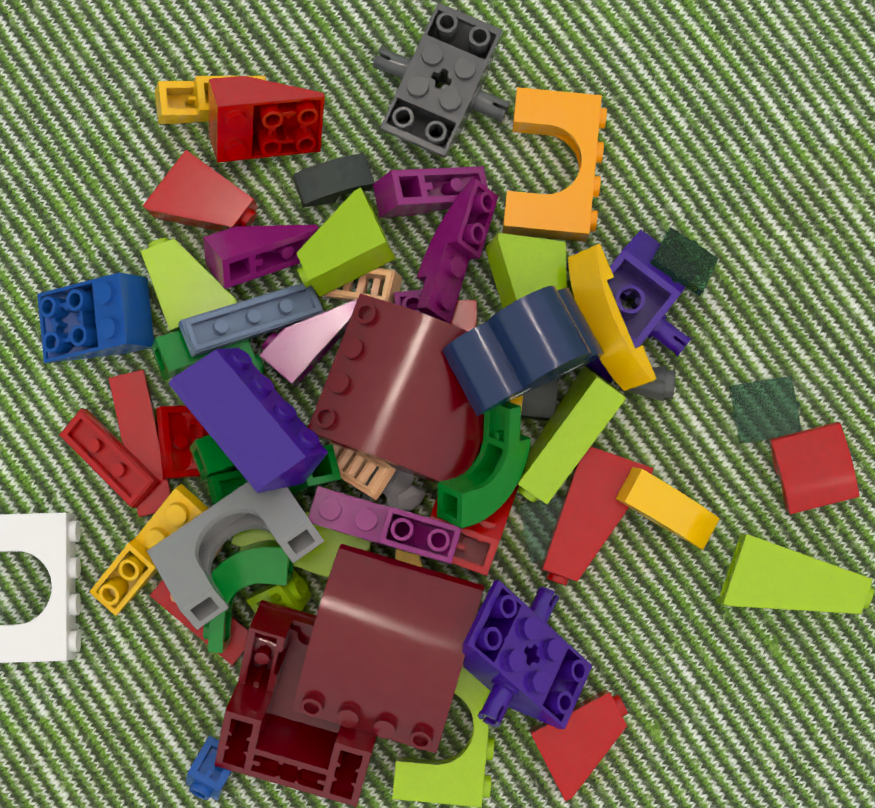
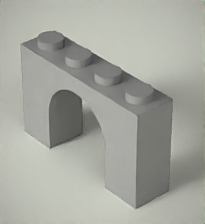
[147,482,324,630]

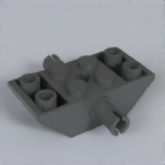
[373,2,511,158]

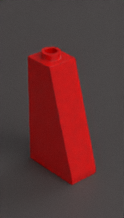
[540,446,654,586]

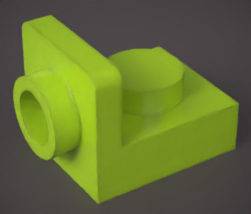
[246,568,311,613]

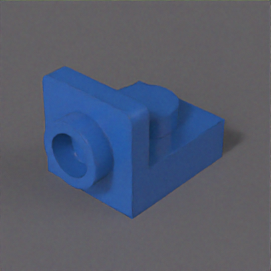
[186,736,232,801]

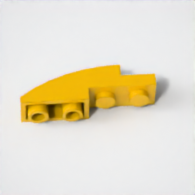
[89,484,208,616]

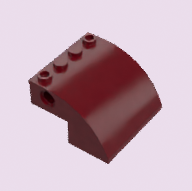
[308,294,484,484]
[292,544,485,753]
[214,600,377,807]

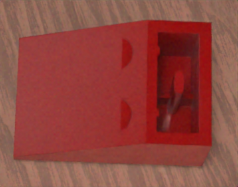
[209,76,325,163]
[429,484,519,576]

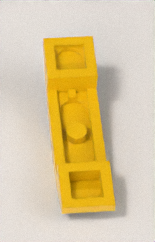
[568,244,657,391]

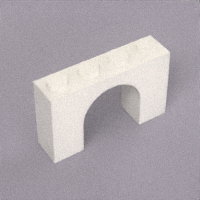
[0,513,81,663]

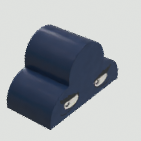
[442,285,604,416]

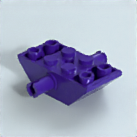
[566,230,697,383]
[463,580,592,729]

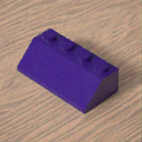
[168,347,328,493]

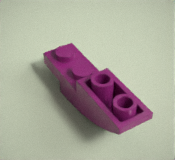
[417,179,499,324]
[308,486,461,564]

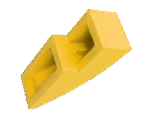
[155,76,266,124]
[616,467,720,550]

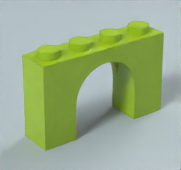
[392,665,495,808]

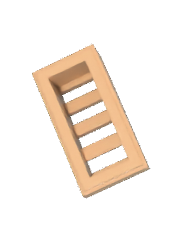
[323,268,402,304]
[330,443,396,501]

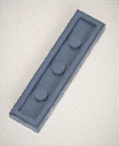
[178,283,324,357]

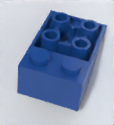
[37,272,154,363]

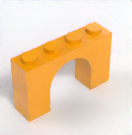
[502,87,607,242]

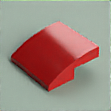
[156,405,238,480]
[769,422,860,514]

